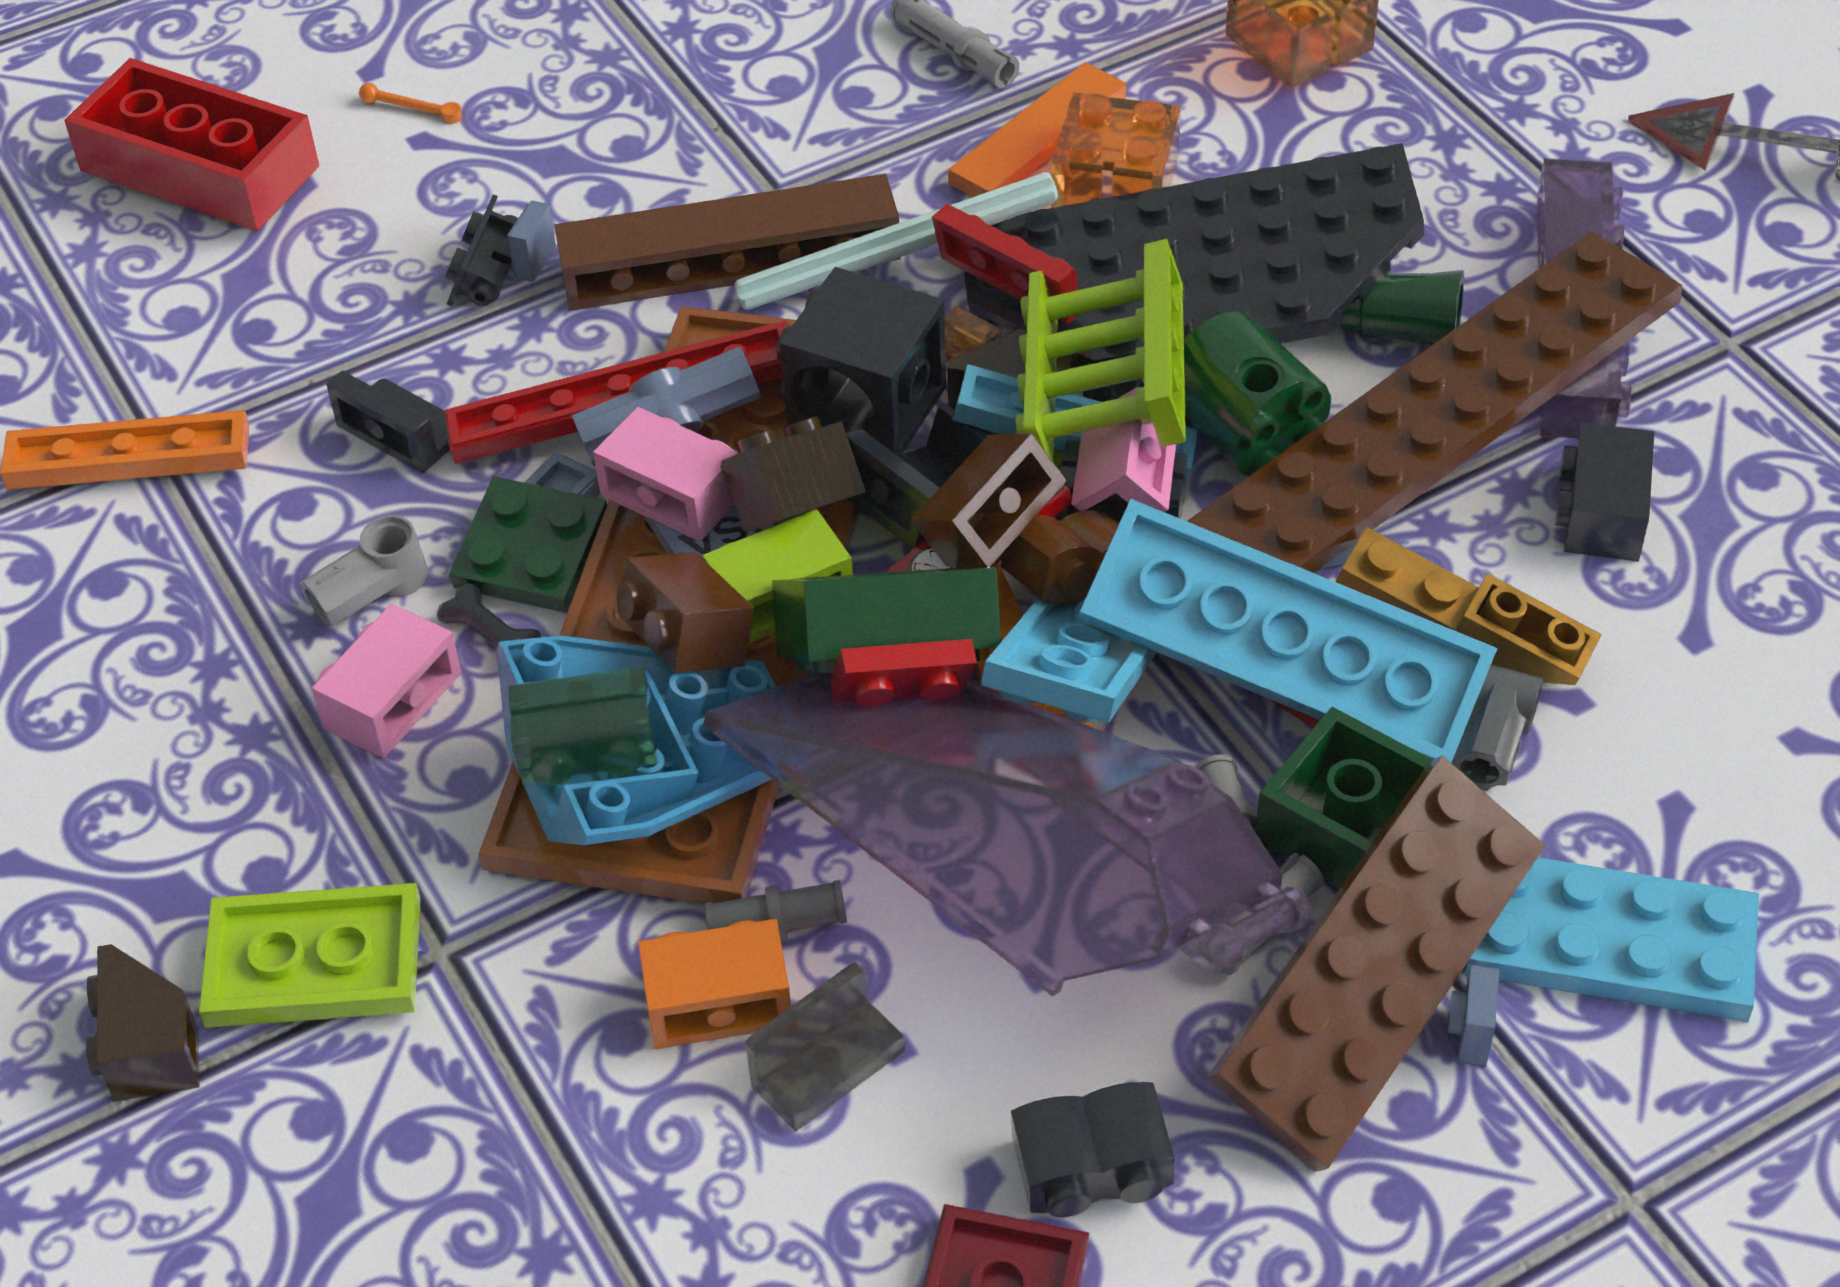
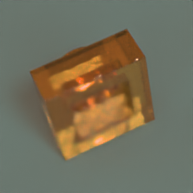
[945,305,1002,363]

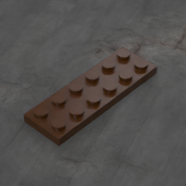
[1207,756,1546,1172]

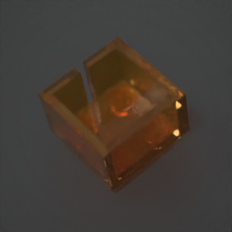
[1225,0,1379,89]
[1051,92,1181,208]

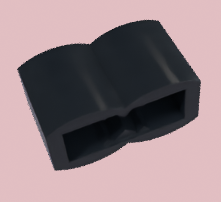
[1011,1082,1175,1218]

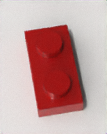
[830,639,977,707]

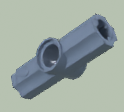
[572,347,761,466]

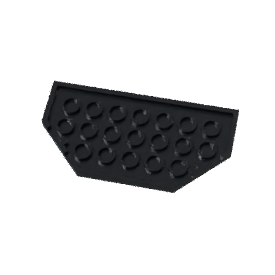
[964,143,1425,367]

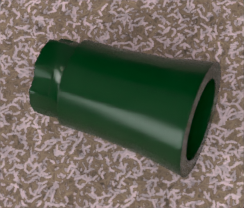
[1340,270,1464,345]

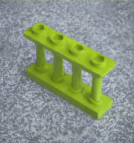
[1016,239,1186,462]

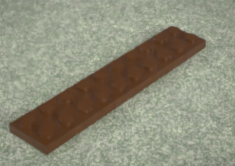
[1187,231,1682,573]

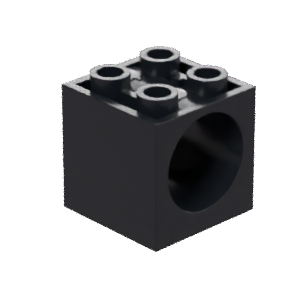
[776,267,947,457]

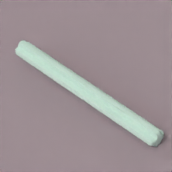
[735,172,1058,310]

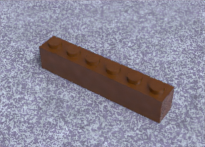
[554,174,901,311]

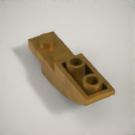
[1335,527,1602,685]

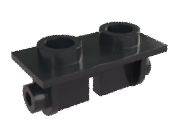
[444,194,518,307]

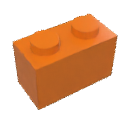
[638,919,793,1049]

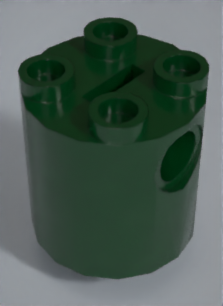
[1184,311,1331,477]

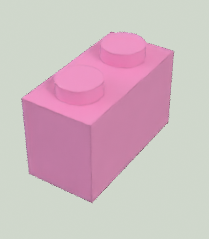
[593,407,739,542]
[311,603,462,759]

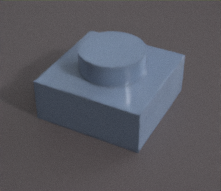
[1447,965,1500,1067]

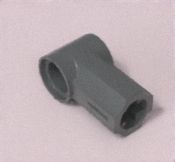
[1452,664,1544,791]

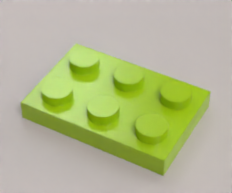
[199,883,421,1028]

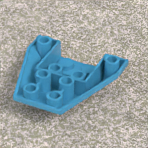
[497,635,812,845]

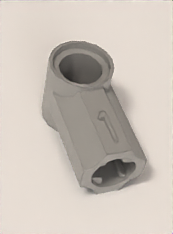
[299,515,428,627]

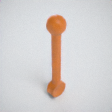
[358,83,462,124]

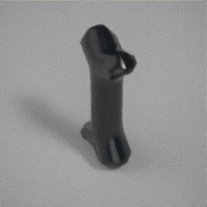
[437,583,542,649]

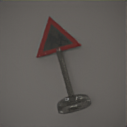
[1628,93,1840,185]

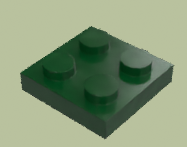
[448,476,607,613]

